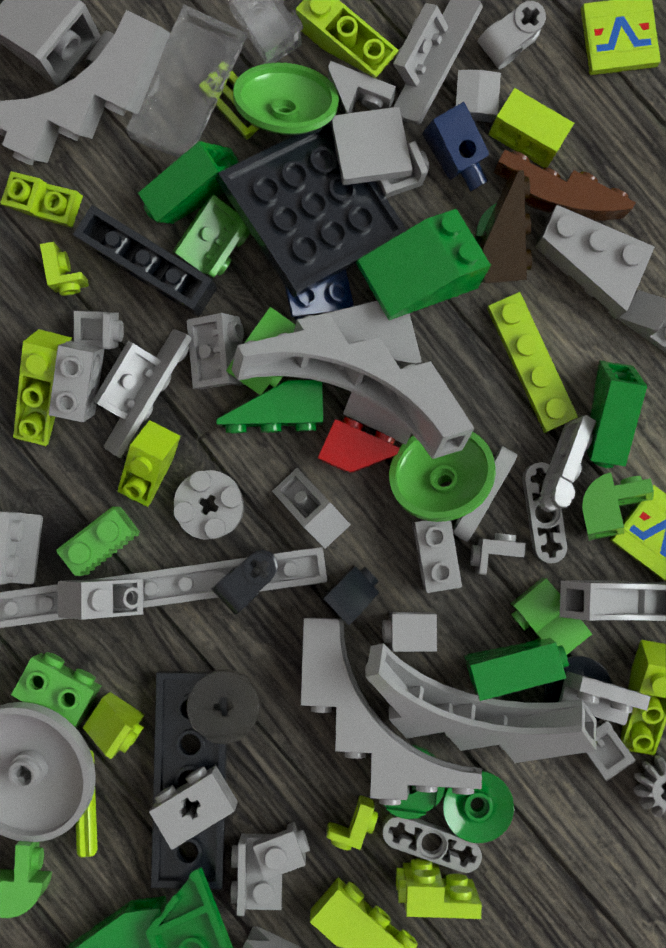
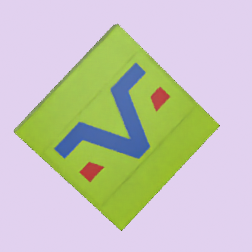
[581,0,661,75]
[610,485,666,582]

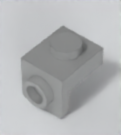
[377,141,429,198]
[74,310,124,349]
[470,533,526,575]
[586,721,635,781]
[253,822,310,880]

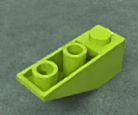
[296,0,399,79]
[13,329,72,446]
[621,640,666,756]
[310,877,418,948]

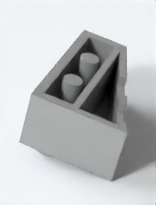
[535,205,655,319]

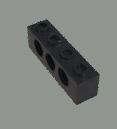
[73,205,217,317]

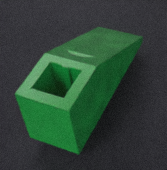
[217,380,324,433]
[66,896,167,948]

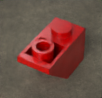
[318,417,400,474]

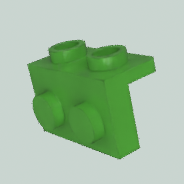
[172,195,250,278]

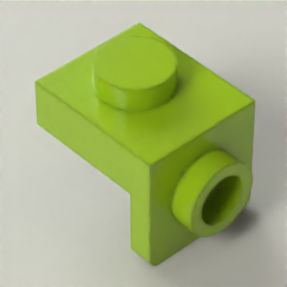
[326,795,378,850]

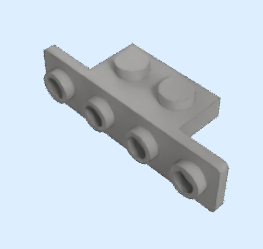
[393,0,483,125]
[92,329,192,458]

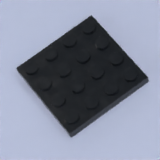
[216,122,407,298]

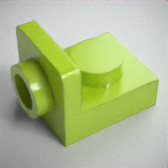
[40,242,89,296]

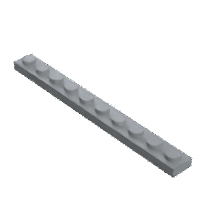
[0,547,328,628]

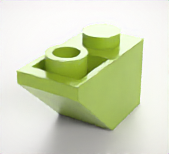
[117,420,181,507]
[83,692,145,759]

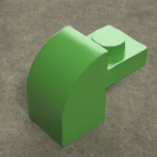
[582,472,654,541]
[0,841,52,918]

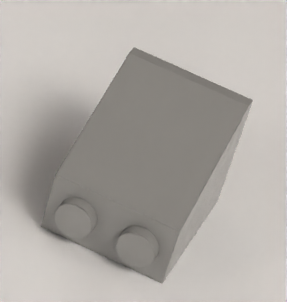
[0,0,101,88]

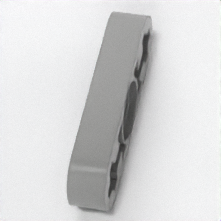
[453,446,517,542]
[522,462,567,563]
[382,814,482,873]

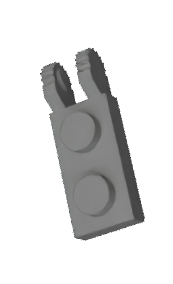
[538,415,596,513]

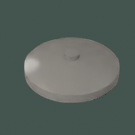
[0,702,96,842]

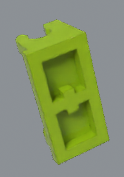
[488,88,574,168]

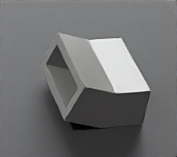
[456,70,501,123]

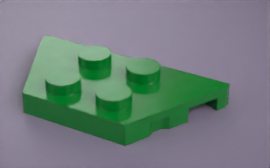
[145,867,233,948]

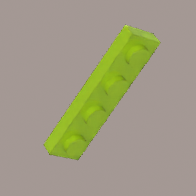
[487,292,578,433]

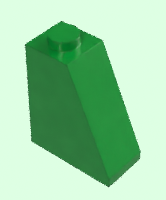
[138,141,239,224]
[586,360,647,468]
[464,638,569,701]

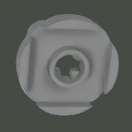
[173,470,244,540]

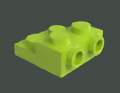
[396,858,482,919]

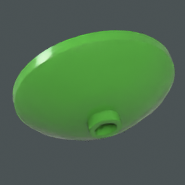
[233,63,339,135]
[389,432,496,522]

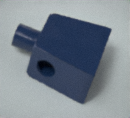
[422,102,489,192]

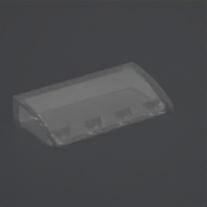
[126,5,248,158]

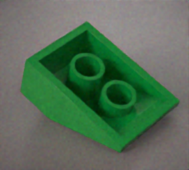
[356,209,491,320]

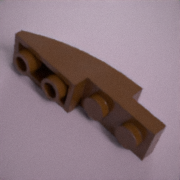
[493,150,636,221]

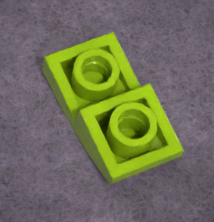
[0,171,83,228]

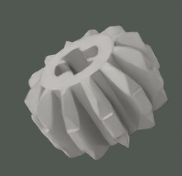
[633,755,666,818]

